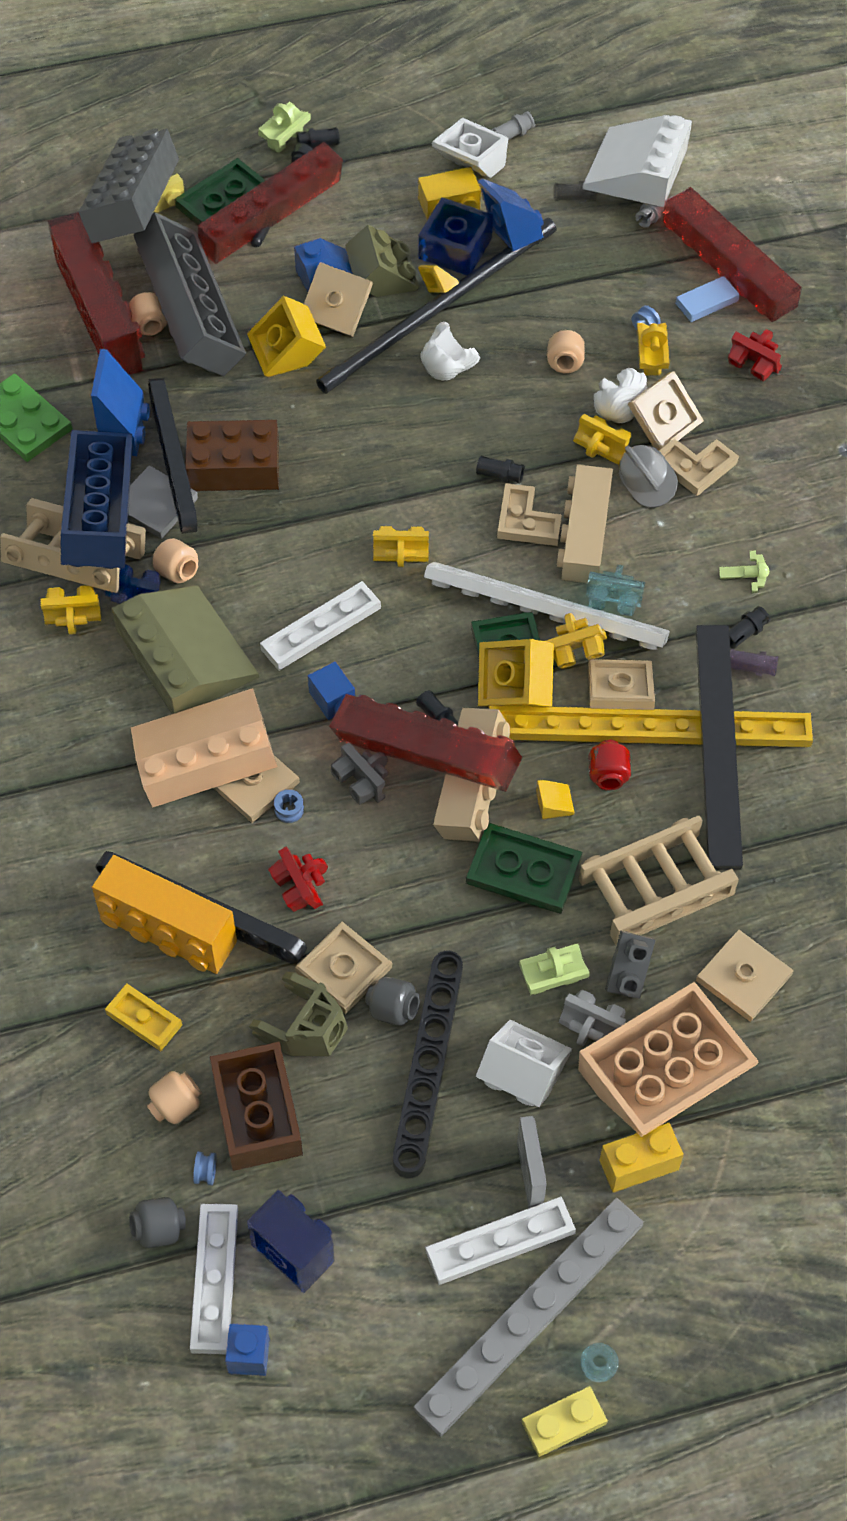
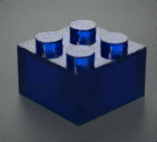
[418,197,493,275]
[247,1190,335,1293]

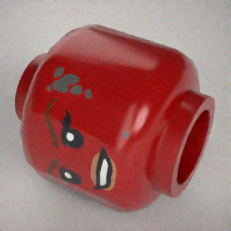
[588,740,631,790]

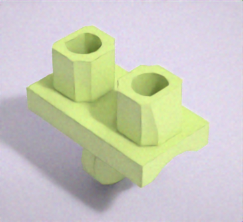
[258,102,311,153]
[519,943,590,995]

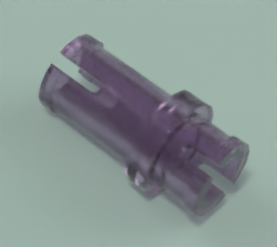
[730,649,779,677]

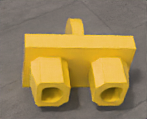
[637,323,669,375]
[573,414,631,465]
[373,526,429,567]
[41,585,101,635]
[545,613,607,669]

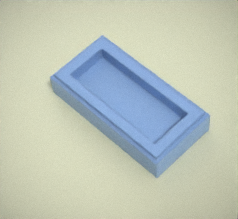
[675,276,740,322]

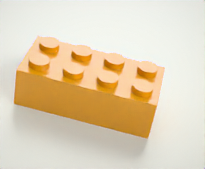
[92,855,237,974]

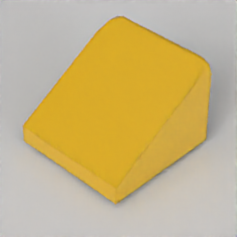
[418,265,459,293]
[536,780,575,819]

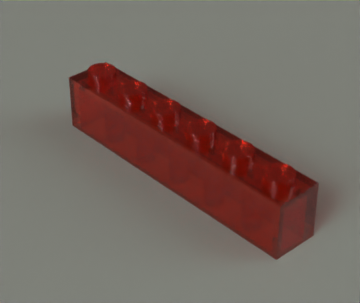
[198,142,343,264]
[662,187,802,322]
[329,694,522,792]

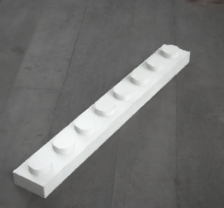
[424,562,670,650]

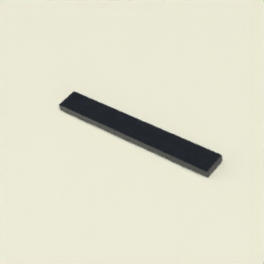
[696,625,743,870]

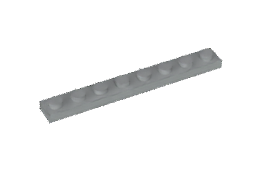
[413,1197,644,1437]

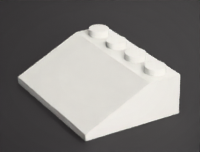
[583,115,692,207]

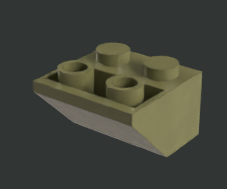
[345,225,419,297]

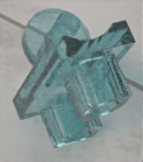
[586,564,645,616]

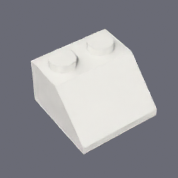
[432,118,508,178]
[476,1020,572,1107]

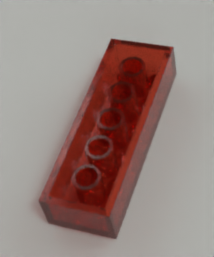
[47,212,145,375]

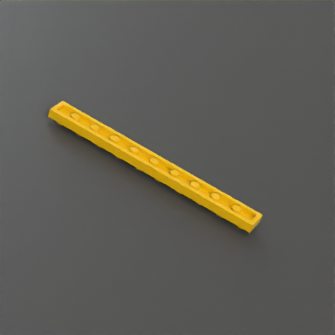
[489,705,813,747]

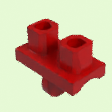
[728,329,782,381]
[268,846,328,912]

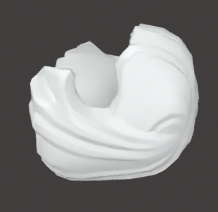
[421,322,480,381]
[593,368,647,423]

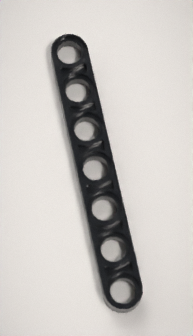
[148,378,198,534]
[95,851,307,965]
[393,951,463,1178]

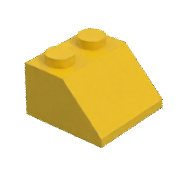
[247,295,326,377]
[478,639,554,707]

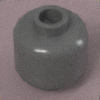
[366,977,420,1026]
[129,1197,186,1249]

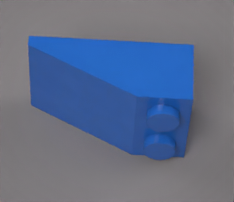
[91,349,150,456]

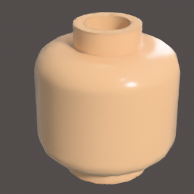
[127,292,167,336]
[547,330,585,374]
[152,538,198,584]
[147,1071,202,1124]

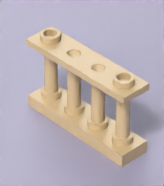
[0,498,146,593]
[579,815,739,946]

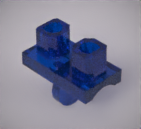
[105,564,161,604]

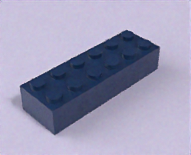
[61,430,132,569]

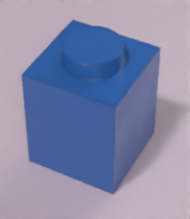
[308,662,356,720]
[225,1323,270,1376]

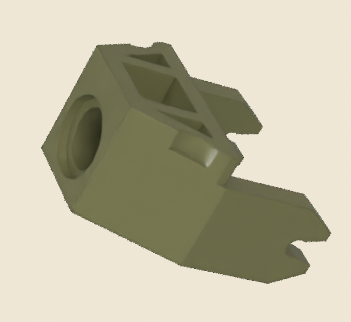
[249,972,348,1056]

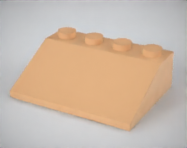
[131,688,278,808]
[578,982,759,1137]

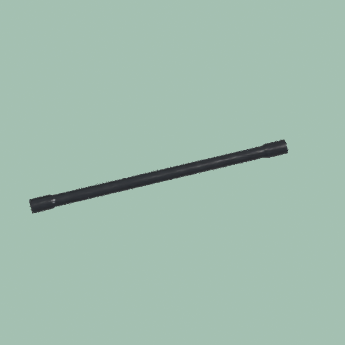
[316,218,556,394]

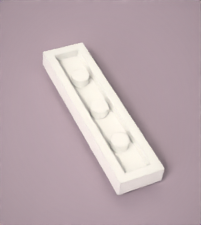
[260,581,381,671]
[426,1196,576,1285]
[190,1204,238,1354]

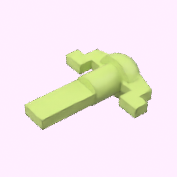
[719,550,769,593]

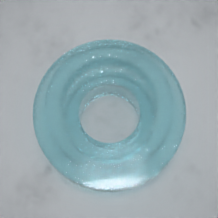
[581,1343,619,1382]

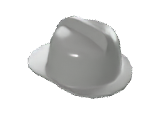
[619,445,678,508]

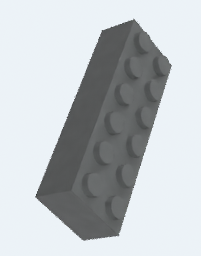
[79,128,179,243]
[133,212,246,376]

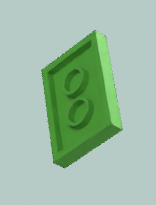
[0,373,73,462]

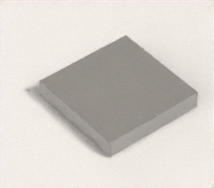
[128,466,198,539]
[517,1116,547,1208]

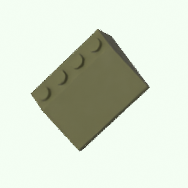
[112,585,259,714]

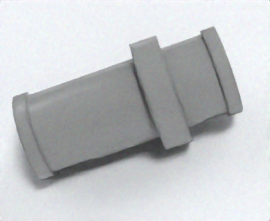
[492,111,535,140]
[635,193,673,228]

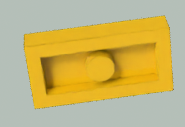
[105,983,182,1051]

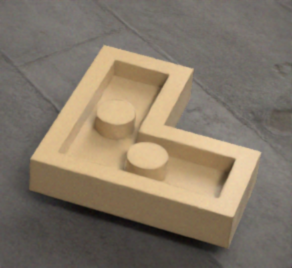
[659,438,739,496]
[497,483,562,546]

